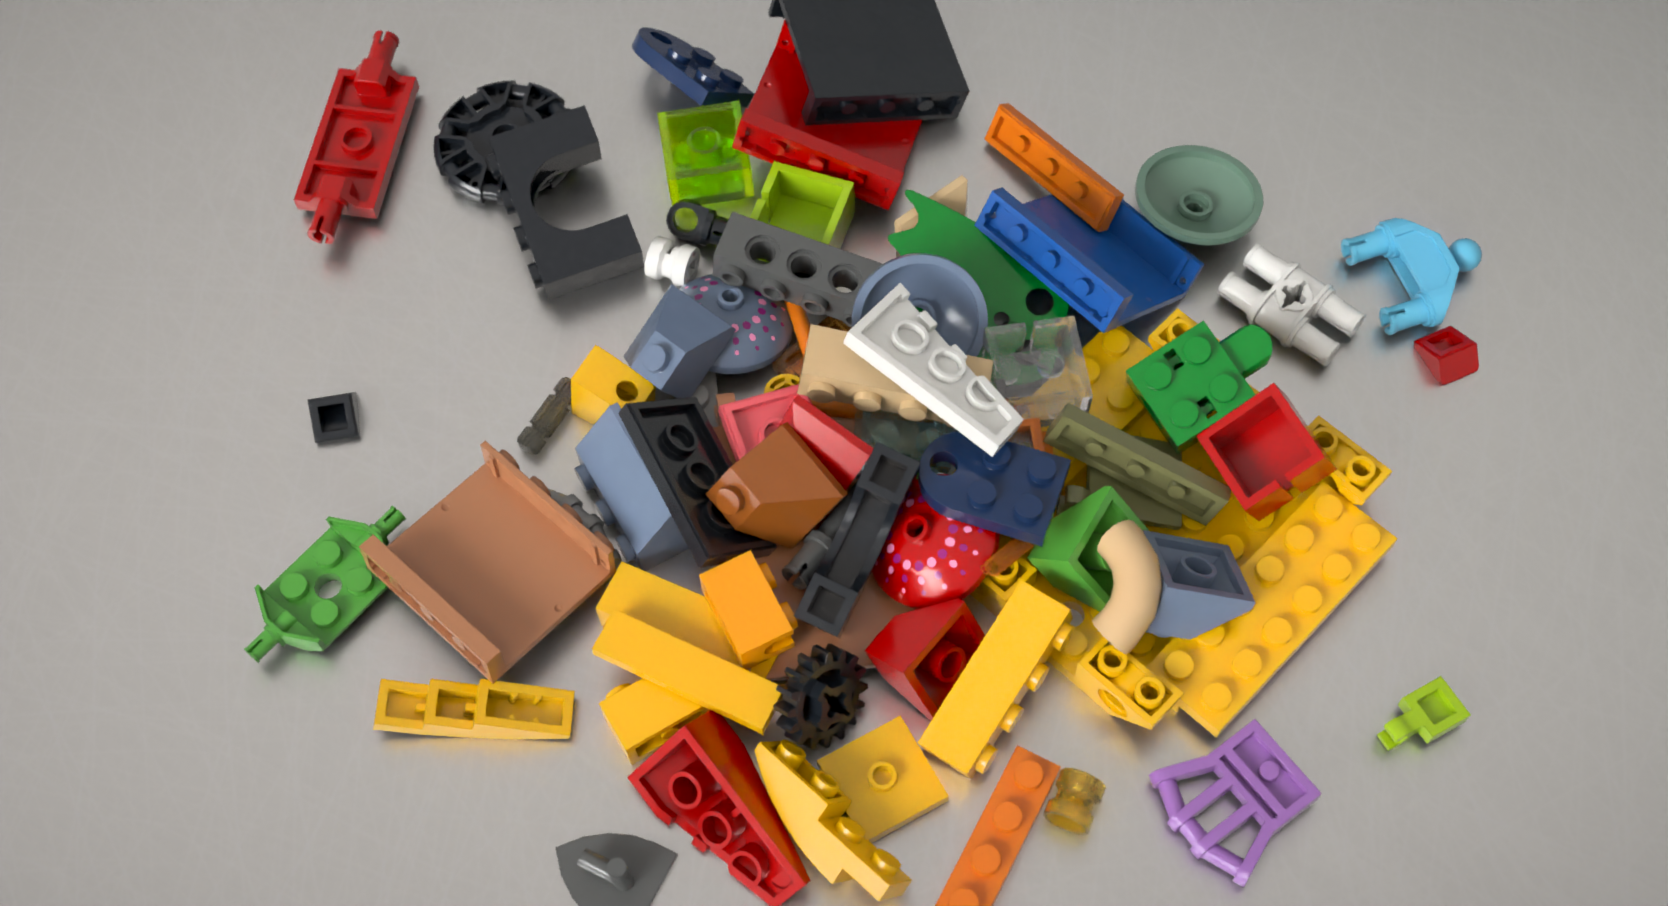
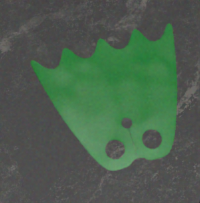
[887,190,1069,389]

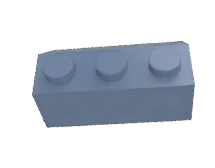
[574,403,689,571]

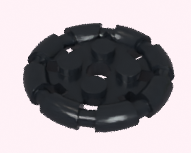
[433,80,572,206]

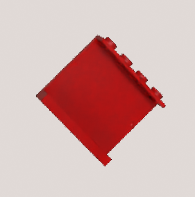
[732,20,922,211]

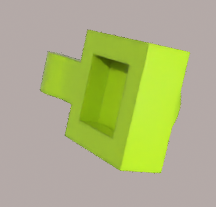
[1377,676,1471,751]

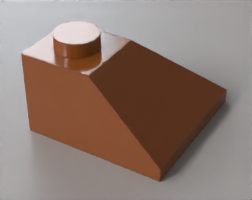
[706,422,848,549]

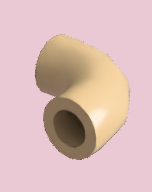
[1092,520,1162,655]

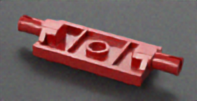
[293,31,419,244]

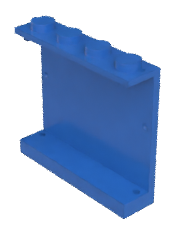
[974,187,1205,333]

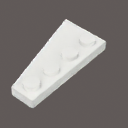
[843,283,1024,457]

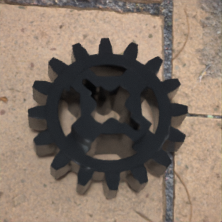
[773,643,868,750]

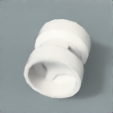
[644,236,700,287]

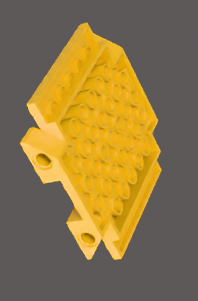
[951,308,1398,738]

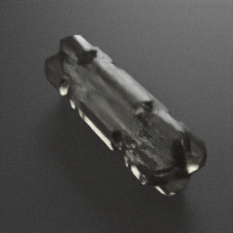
[517,377,571,455]

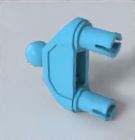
[1341,218,1482,335]

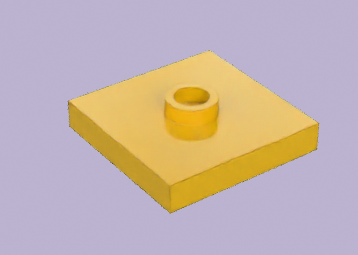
[817,715,949,843]

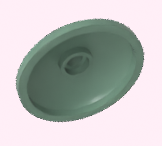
[1135,145,1263,245]

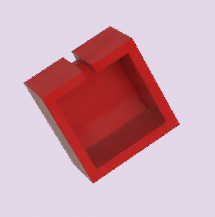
[1196,383,1337,521]

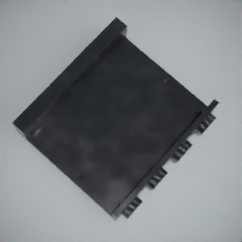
[768,0,969,126]

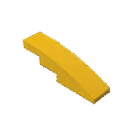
[373,678,575,739]

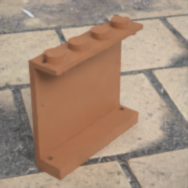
[359,441,616,684]

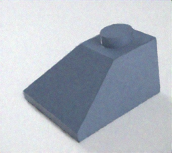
[623,284,736,399]
[1143,530,1256,640]

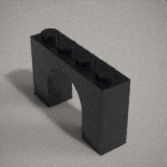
[486,105,644,300]

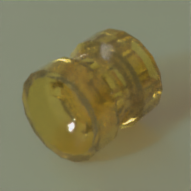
[1043,768,1106,835]

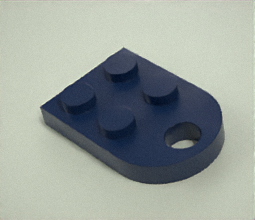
[632,27,755,107]
[918,431,1071,547]

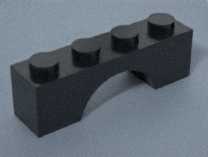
[794,442,921,639]

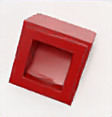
[1414,326,1479,385]

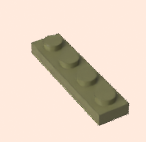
[1043,403,1231,526]

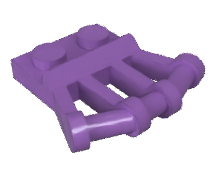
[1149,719,1322,887]

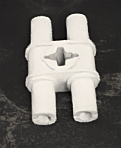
[1217,243,1366,367]

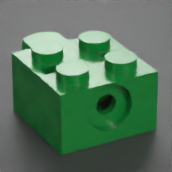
[1126,320,1272,454]

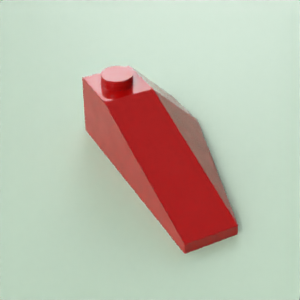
[627,710,811,906]

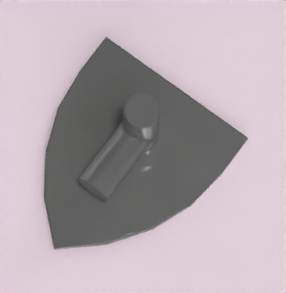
[555,833,678,906]

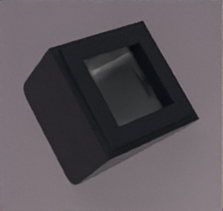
[307,392,360,443]

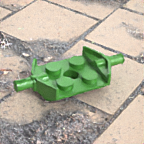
[244,506,406,663]

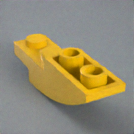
[754,739,912,901]

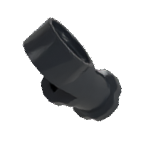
[666,199,729,246]

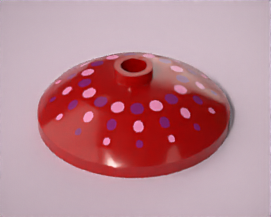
[872,474,1000,609]

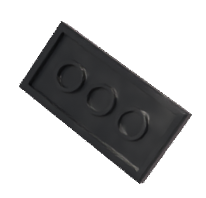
[618,397,777,568]

